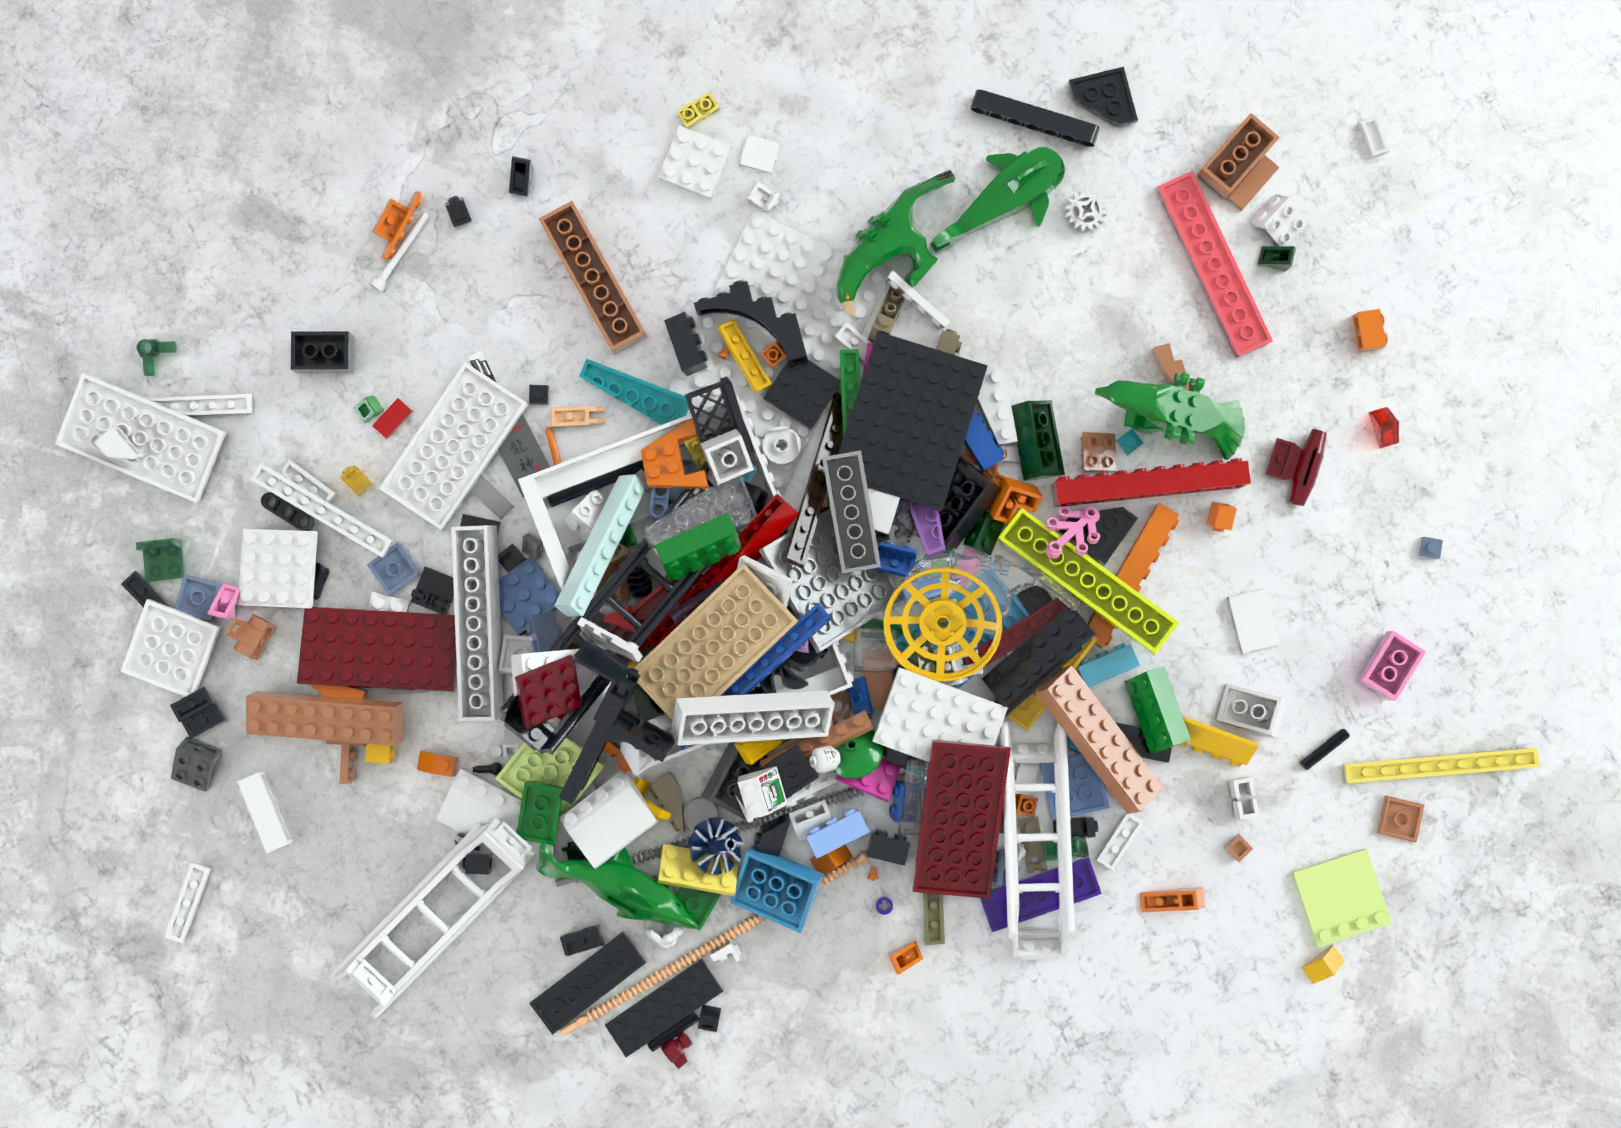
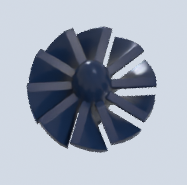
[688,817,743,875]

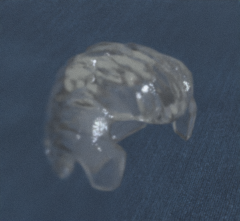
[892,509,916,539]

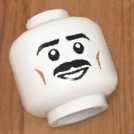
[810,746,840,773]

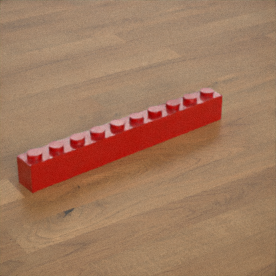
[647,494,799,648]

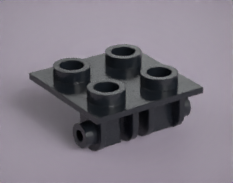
[410,566,454,614]

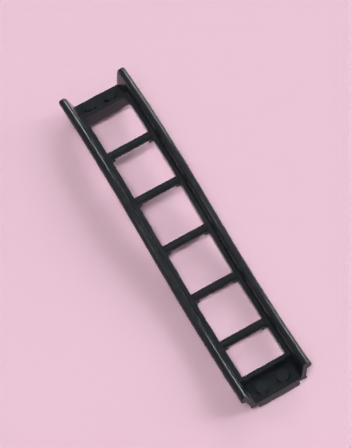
[499,466,753,755]

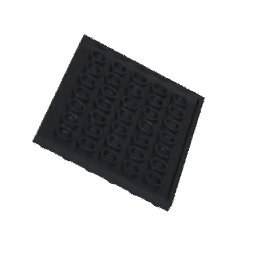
[838,331,988,512]

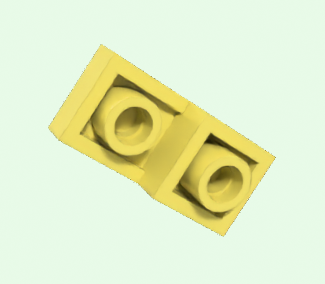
[677,92,720,128]
[683,437,709,471]

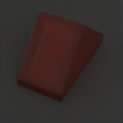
[1368,407,1399,448]

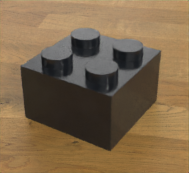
[866,829,910,866]

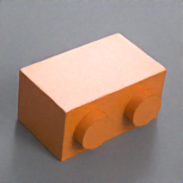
[1352,309,1388,353]

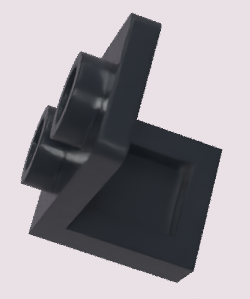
[1052,816,1098,838]

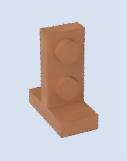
[326,740,366,784]

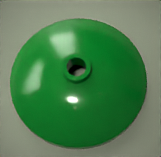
[833,730,883,779]

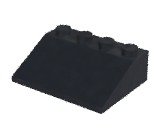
[908,456,1002,549]

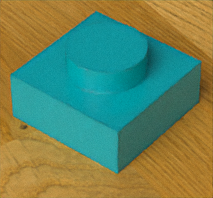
[1116,429,1144,456]

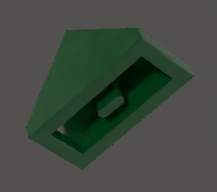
[1258,246,1296,272]

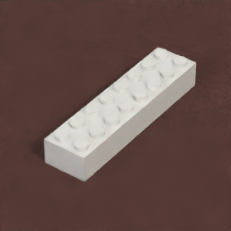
[671,690,835,746]

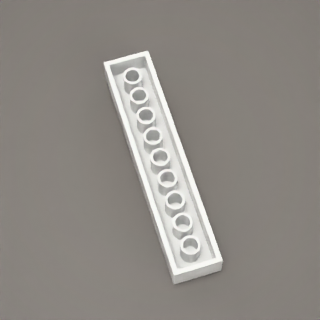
[451,525,504,721]

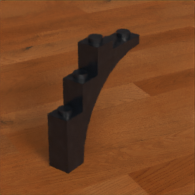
[694,280,808,366]

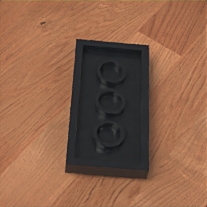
[732,744,819,821]

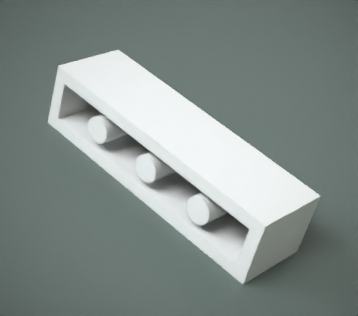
[237,772,293,853]

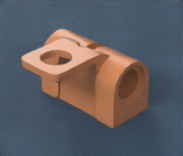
[225,614,277,660]

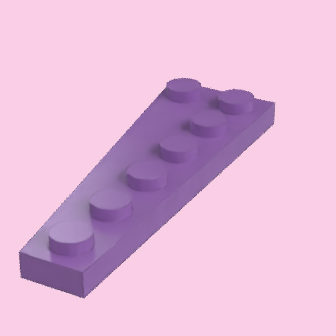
[907,501,946,557]

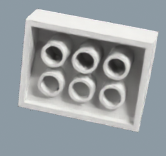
[436,768,522,846]
[560,771,658,869]

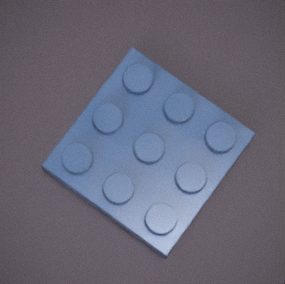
[499,557,560,636]
[1040,754,1109,820]

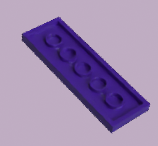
[980,856,1102,932]

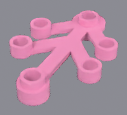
[1045,506,1100,559]

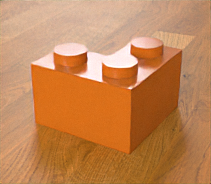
[987,476,1043,524]

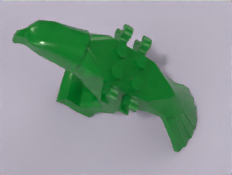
[1095,372,1245,460]

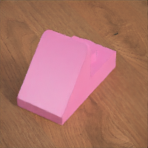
[208,584,241,619]

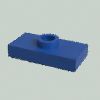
[848,677,873,716]

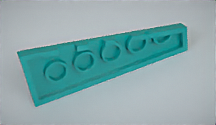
[580,359,692,425]

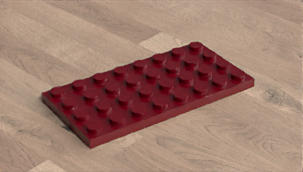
[297,607,457,692]
[912,740,1011,899]

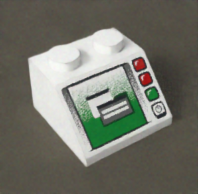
[738,766,787,820]

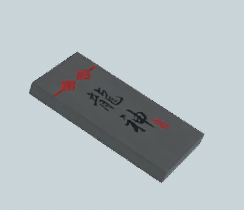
[498,414,550,498]

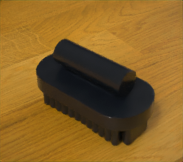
[313,563,330,600]

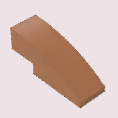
[1151,343,1189,390]

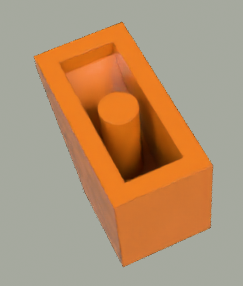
[417,751,459,777]

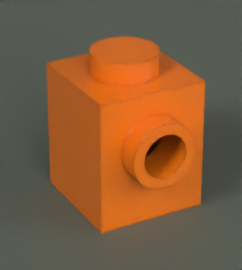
[1206,501,1237,532]

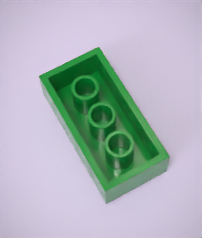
[654,513,742,581]
[1125,666,1191,754]

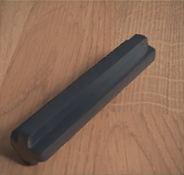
[1300,729,1350,770]
[647,1012,699,1052]

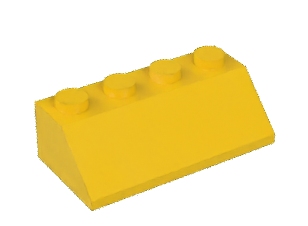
[1179,717,1259,767]

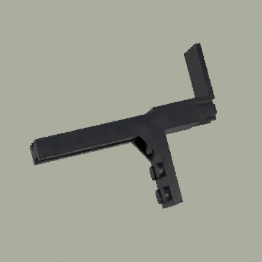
[559,640,675,805]

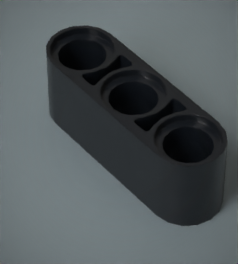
[261,492,315,531]

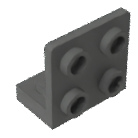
[171,737,223,792]

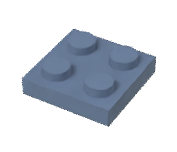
[367,542,422,596]
[174,574,222,621]

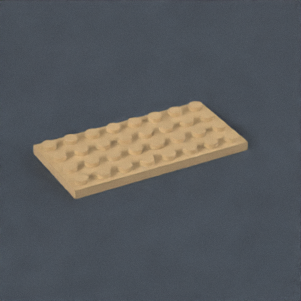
[634,563,799,721]

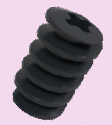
[623,557,653,598]

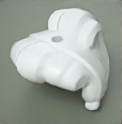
[646,921,684,949]

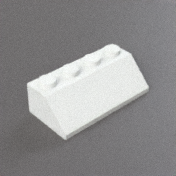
[511,649,595,696]

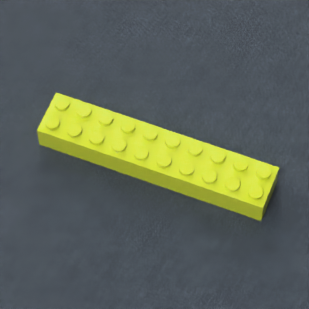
[998,508,1179,656]

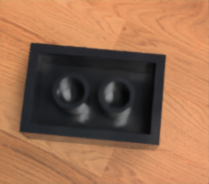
[290,331,354,373]

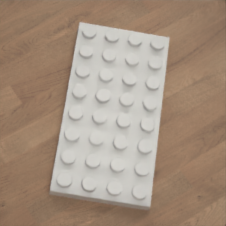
[379,362,529,531]
[55,373,226,503]

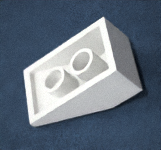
[1216,684,1287,739]

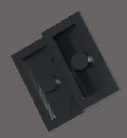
[170,686,227,739]

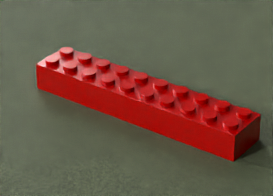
[1051,458,1251,508]

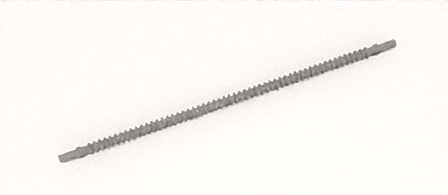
[555,772,909,887]

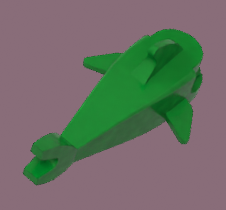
[930,147,1065,254]

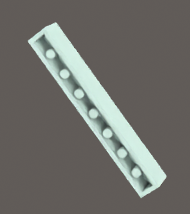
[554,474,646,617]

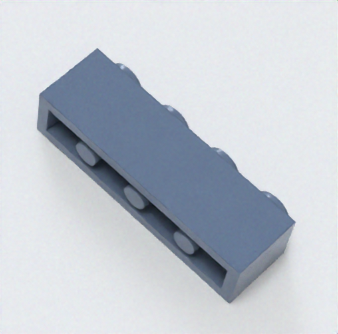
[526,611,560,653]

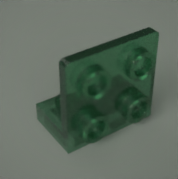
[136,538,185,582]

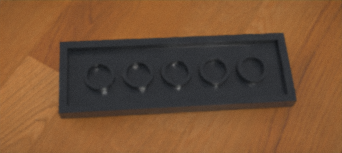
[981,604,1096,707]
[529,931,647,1035]
[605,959,724,1058]

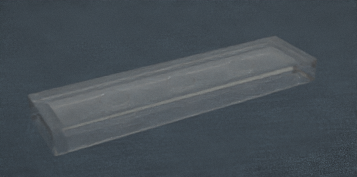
[898,759,929,835]

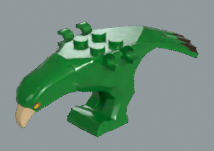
[836,170,955,316]

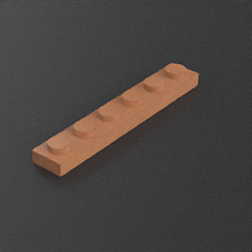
[760,710,874,767]

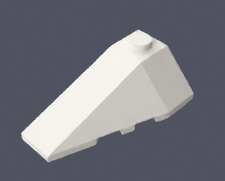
[620,714,672,776]

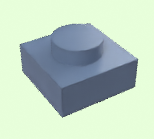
[1419,537,1443,559]

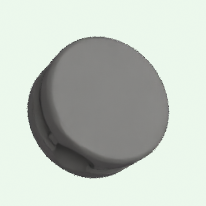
[683,797,719,832]

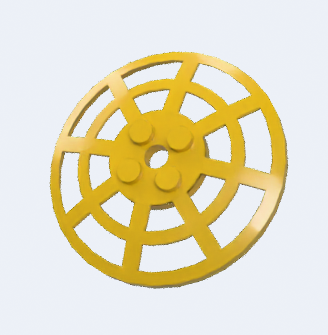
[884,567,1002,682]

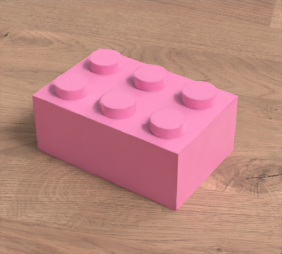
[1357,631,1426,701]

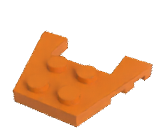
[641,419,709,490]

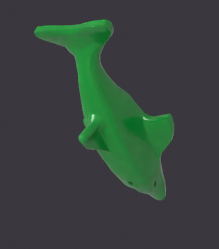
[536,843,698,929]

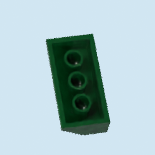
[1011,400,1065,481]

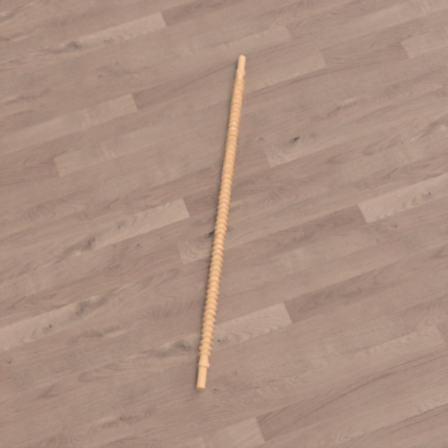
[560,852,870,1036]

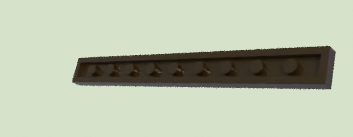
[784,392,843,568]

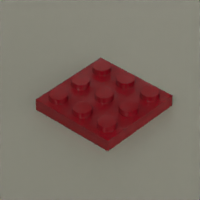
[515,655,582,729]

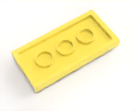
[657,844,739,896]

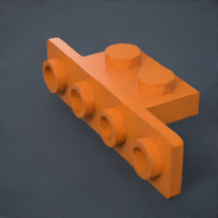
[372,191,422,260]

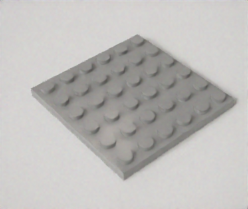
[759,508,903,653]

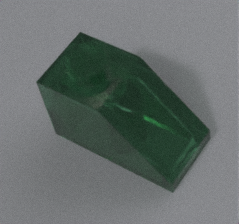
[1042,836,1089,861]

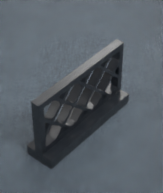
[685,376,753,465]

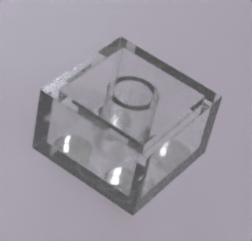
[854,628,896,673]

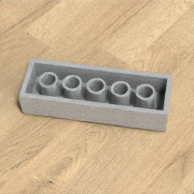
[822,450,881,574]

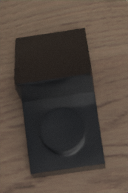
[509,156,534,196]

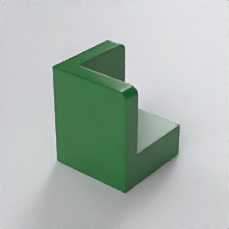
[619,524,638,551]

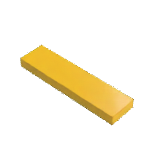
[717,319,772,394]

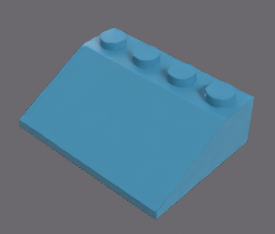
[730,844,824,933]

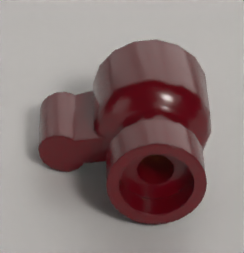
[661,1032,693,1069]

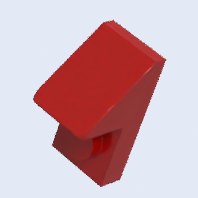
[603,605,636,632]

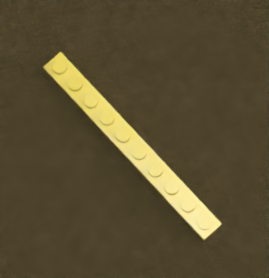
[1344,748,1539,783]

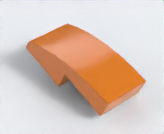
[760,341,787,368]
[604,742,632,773]
[1002,794,1038,817]

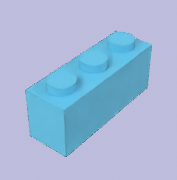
[1076,643,1140,687]

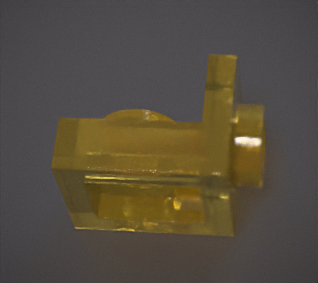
[340,465,373,496]

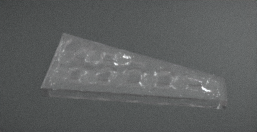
[643,475,757,549]

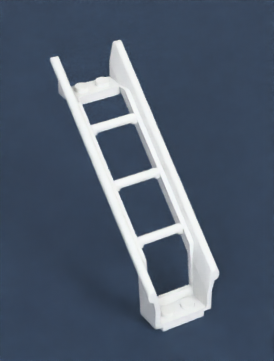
[1000,722,1075,960]
[327,818,534,1020]

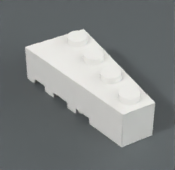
[977,366,1018,447]

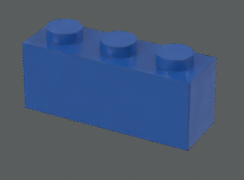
[964,411,1005,473]

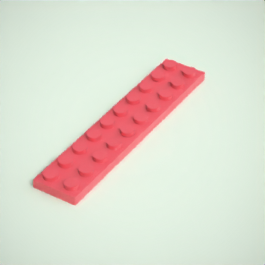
[1157,171,1273,358]

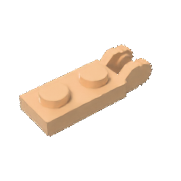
[550,406,605,428]

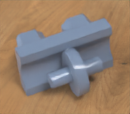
[992,849,1020,886]

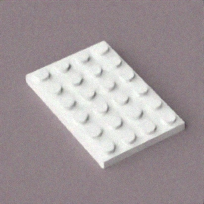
[872,667,1008,762]

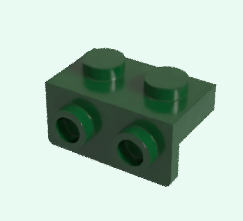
[964,511,1005,556]

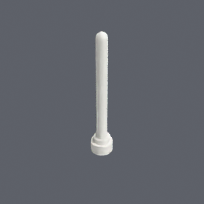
[370,213,428,292]

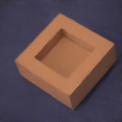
[1224,834,1253,862]

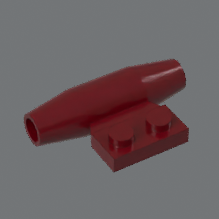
[1265,429,1327,506]

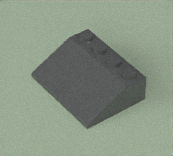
[701,742,780,825]

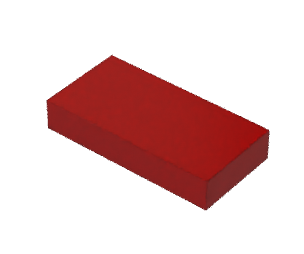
[372,398,413,439]

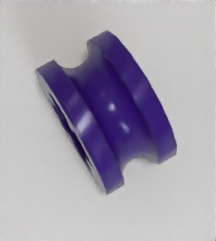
[876,897,893,915]

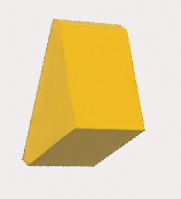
[1301,945,1345,984]

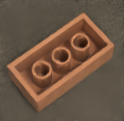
[1197,113,1280,199]

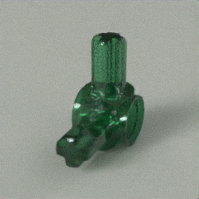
[136,339,177,376]

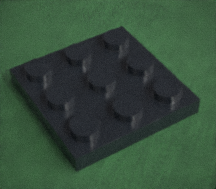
[763,360,841,430]

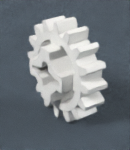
[1065,190,1107,232]

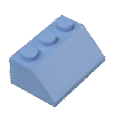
[806,808,869,858]

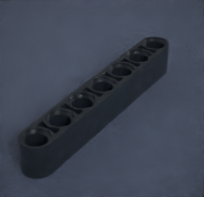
[970,89,1100,147]

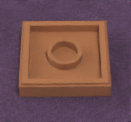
[1377,795,1425,843]

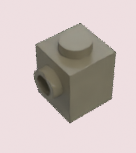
[936,329,962,355]

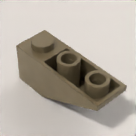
[867,286,905,343]
[650,771,685,834]

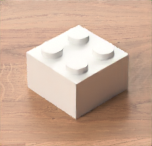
[700,429,754,485]

